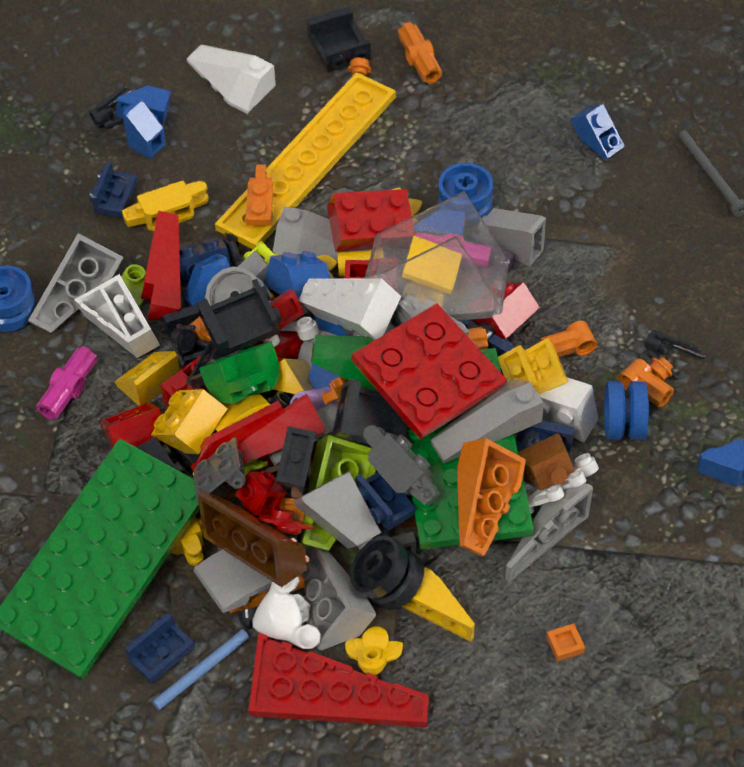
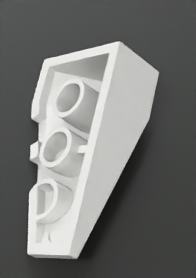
[187,45,276,114]

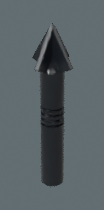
[223,232,243,267]

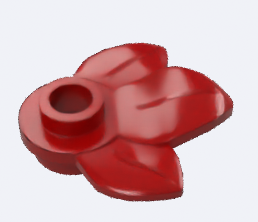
[258,507,314,534]

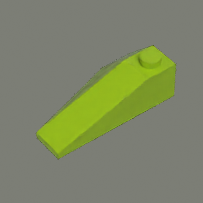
[301,435,376,551]

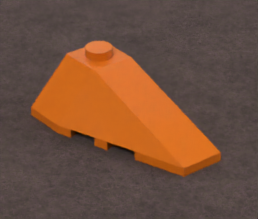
[457,438,526,556]

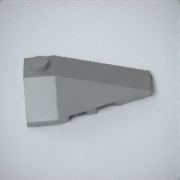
[273,206,381,262]
[28,233,123,334]
[431,379,544,464]
[300,544,376,650]

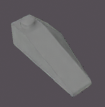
[505,484,593,582]

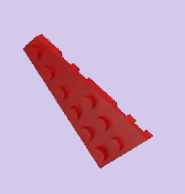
[248,632,429,728]

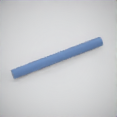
[152,629,249,710]

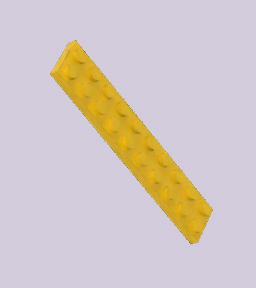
[215,72,396,249]

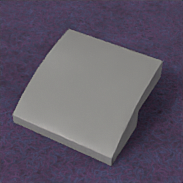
[194,550,272,613]

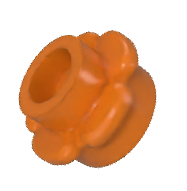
[348,58,371,76]
[649,357,673,381]

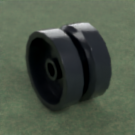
[350,535,424,610]

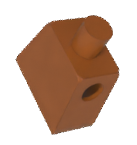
[518,433,575,490]

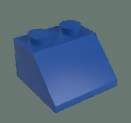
[264,251,331,305]

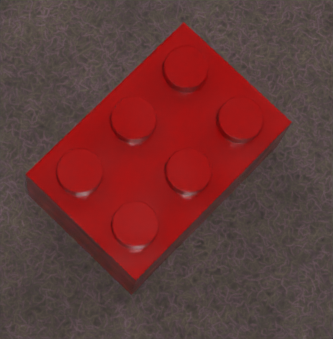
[327,189,415,252]

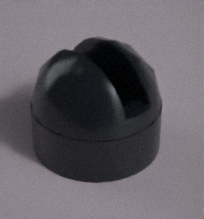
[237,607,258,629]

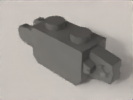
[363,425,440,506]

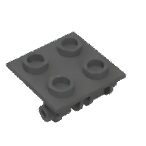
[194,437,246,502]

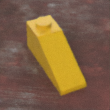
[402,567,475,642]

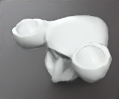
[253,577,321,649]

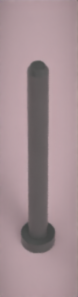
[679,130,744,217]

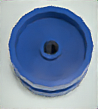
[439,163,493,227]
[0,265,36,332]
[604,381,649,441]

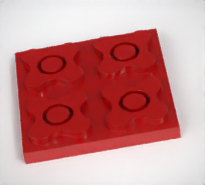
[351,303,507,440]

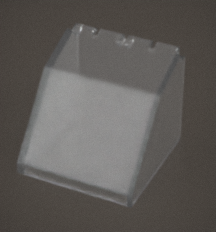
[365,191,508,321]

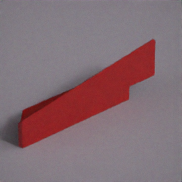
[141,210,181,321]
[191,394,326,472]

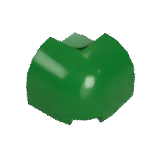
[199,342,279,404]

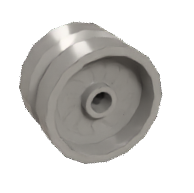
[205,267,272,306]

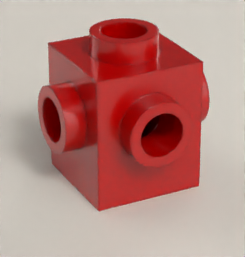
[235,471,287,515]

